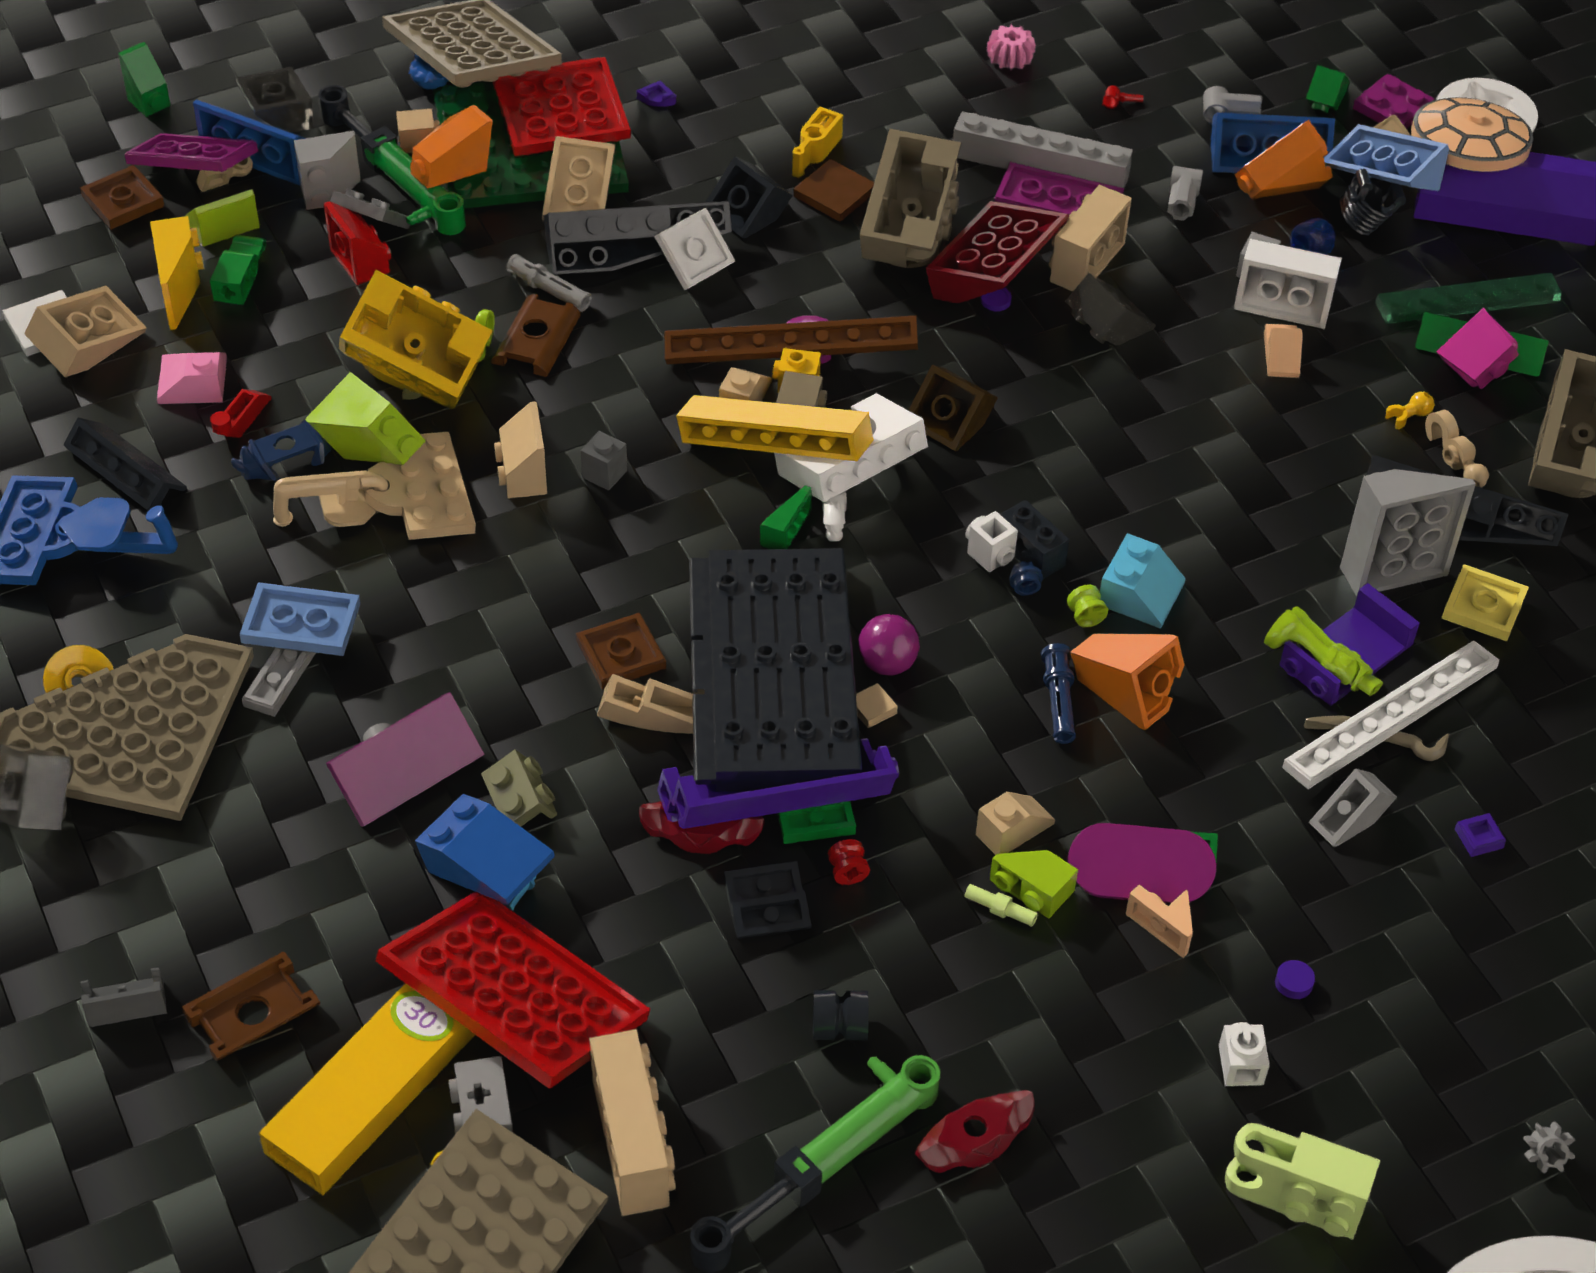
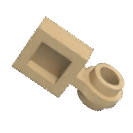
[196,157,253,192]

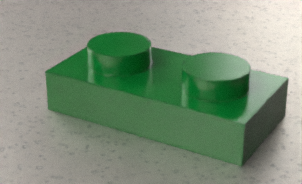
[778,801,856,844]

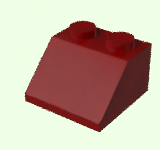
[324,201,392,285]

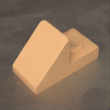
[1264,324,1303,378]
[1126,885,1193,958]

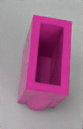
[1436,307,1519,390]

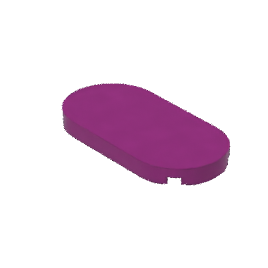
[1068,823,1216,904]

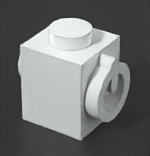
[965,511,1018,573]
[1219,1022,1269,1086]

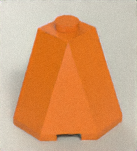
[410,105,493,189]
[1235,120,1333,199]
[1070,634,1185,730]

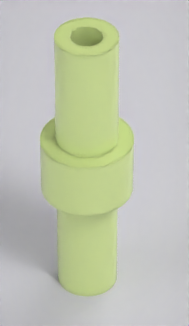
[964,884,1038,927]

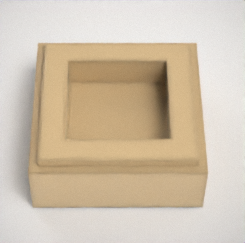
[856,683,898,728]

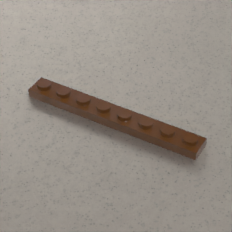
[665,316,918,365]

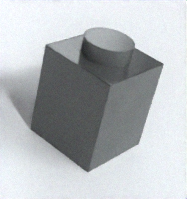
[580,431,627,490]

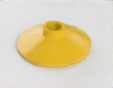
[43,645,114,693]

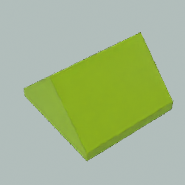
[185,189,260,247]

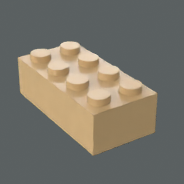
[590,1029,675,1216]

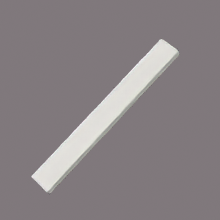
[1282,640,1499,789]

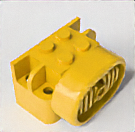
[339,270,493,409]

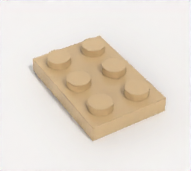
[542,136,615,221]

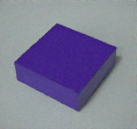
[1455,813,1506,857]

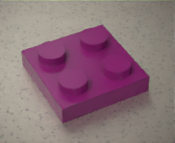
[1353,74,1435,129]

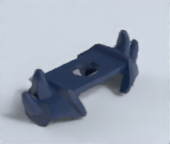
[231,420,333,482]

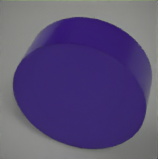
[1275,960,1315,999]

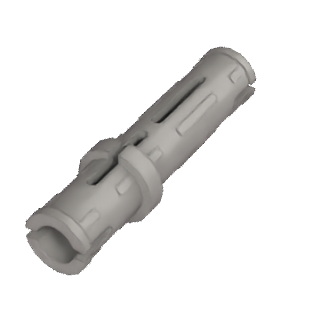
[507,254,592,312]

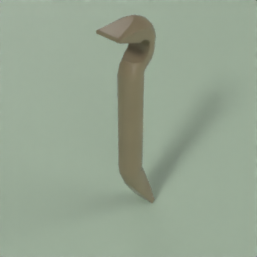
[1304,716,1449,761]

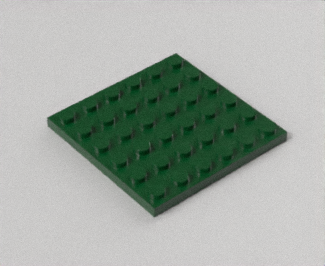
[433,82,628,208]

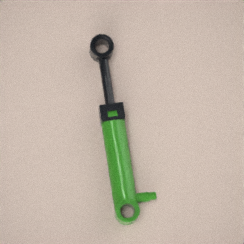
[690,1055,940,1273]

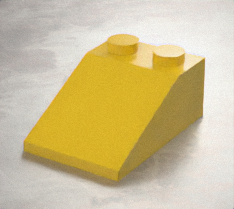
[150,216,204,330]

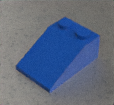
[415,794,555,905]

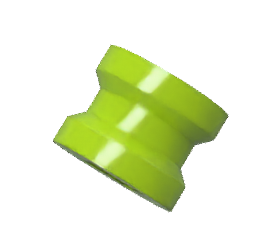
[1067,585,1108,628]

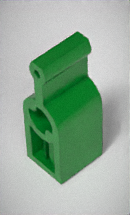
[210,234,266,305]

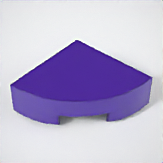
[636,80,676,107]

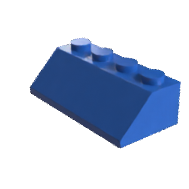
[193,100,306,185]
[1211,112,1335,173]

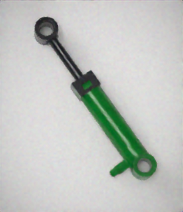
[318,85,466,235]

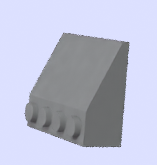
[1340,469,1476,596]

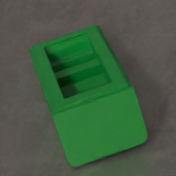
[760,485,812,549]

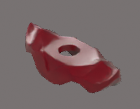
[639,801,764,854]
[915,1090,1034,1173]

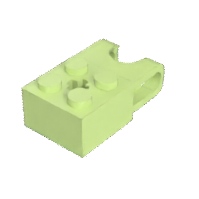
[1225,1123,1380,1240]

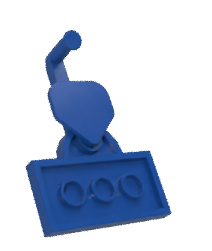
[0,476,178,585]

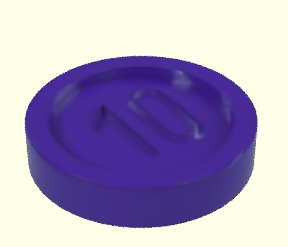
[980,288,1012,311]

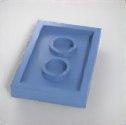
[240,582,360,656]

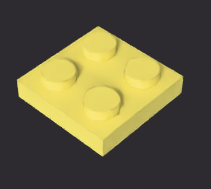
[1442,564,1529,641]

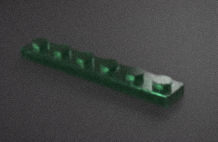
[1376,273,1562,324]

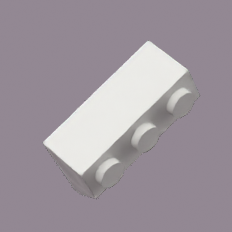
[1234,239,1342,329]

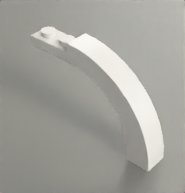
[1447,1236,1596,1273]

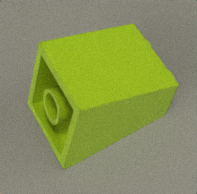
[305,372,426,465]

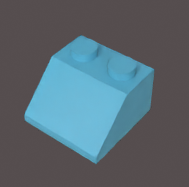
[1100,533,1186,628]

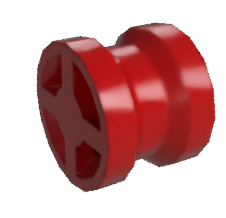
[828,839,870,885]

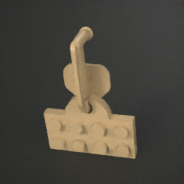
[273,432,476,540]

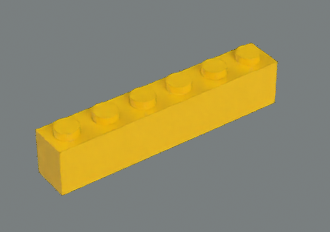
[676,395,874,461]

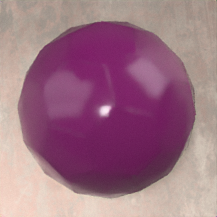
[858,614,920,676]

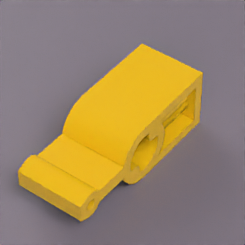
[792,107,843,178]

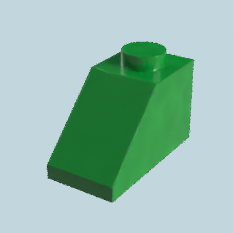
[118,42,171,117]
[1306,65,1350,113]

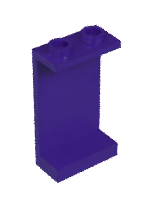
[1280,583,1419,706]

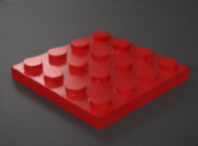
[492,57,631,156]

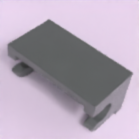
[80,967,167,1027]

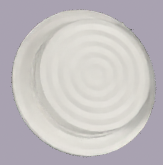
[1437,78,1538,133]

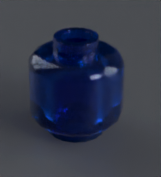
[1290,218,1336,255]

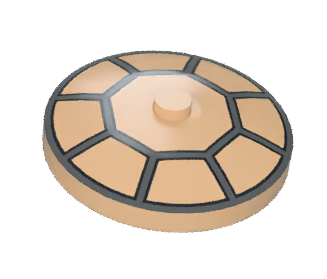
[1411,97,1533,172]

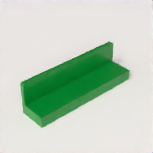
[1416,312,1549,377]

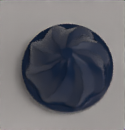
[1009,561,1043,596]

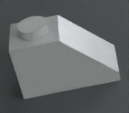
[1309,768,1397,847]

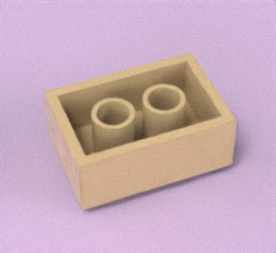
[1049,185,1132,295]

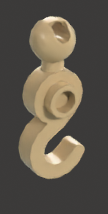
[1425,410,1489,488]

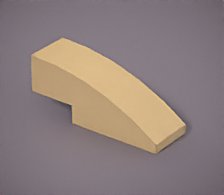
[597,674,694,734]

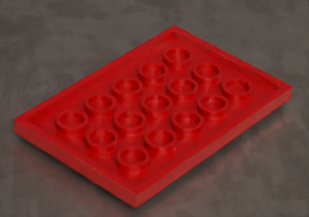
[376,892,651,1089]

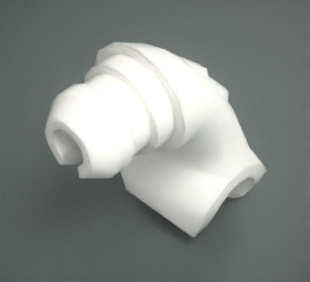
[822,491,847,541]

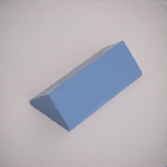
[1324,124,1449,191]

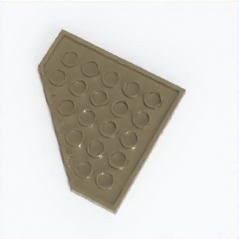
[0,634,254,821]

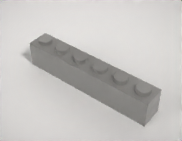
[953,111,1133,189]

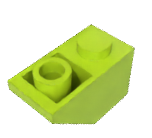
[989,850,1078,919]

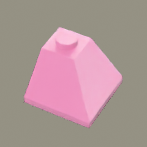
[157,352,227,404]

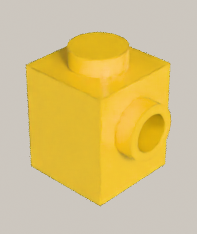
[773,348,821,393]

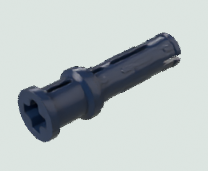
[1041,643,1076,744]

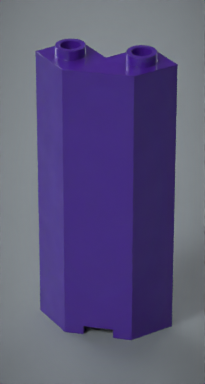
[1414,152,1596,246]
[657,738,899,829]

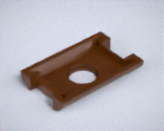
[491,294,580,377]
[182,951,320,1061]

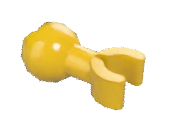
[1385,392,1435,429]

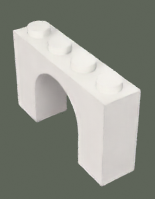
[774,393,928,502]

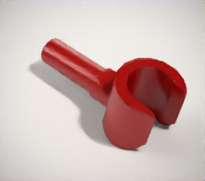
[1103,85,1144,109]

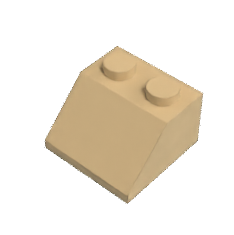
[494,402,547,499]

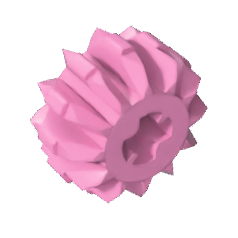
[987,24,1036,70]

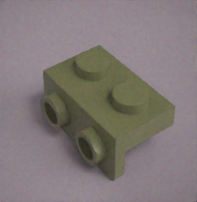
[481,749,557,827]

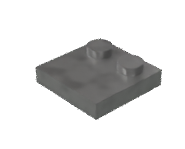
[330,189,410,229]

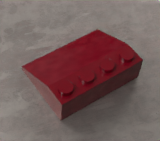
[926,201,1069,304]

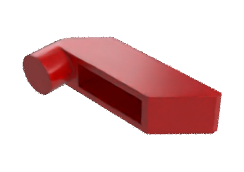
[210,389,272,438]

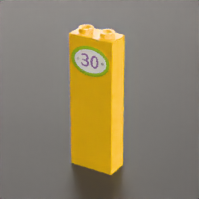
[259,983,475,1195]

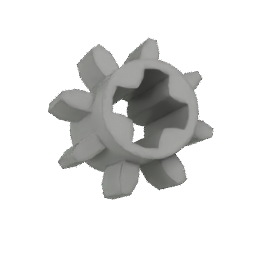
[1523,1122,1575,1173]

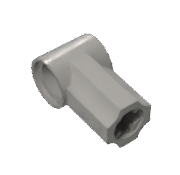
[1203,86,1262,124]
[1167,166,1203,221]

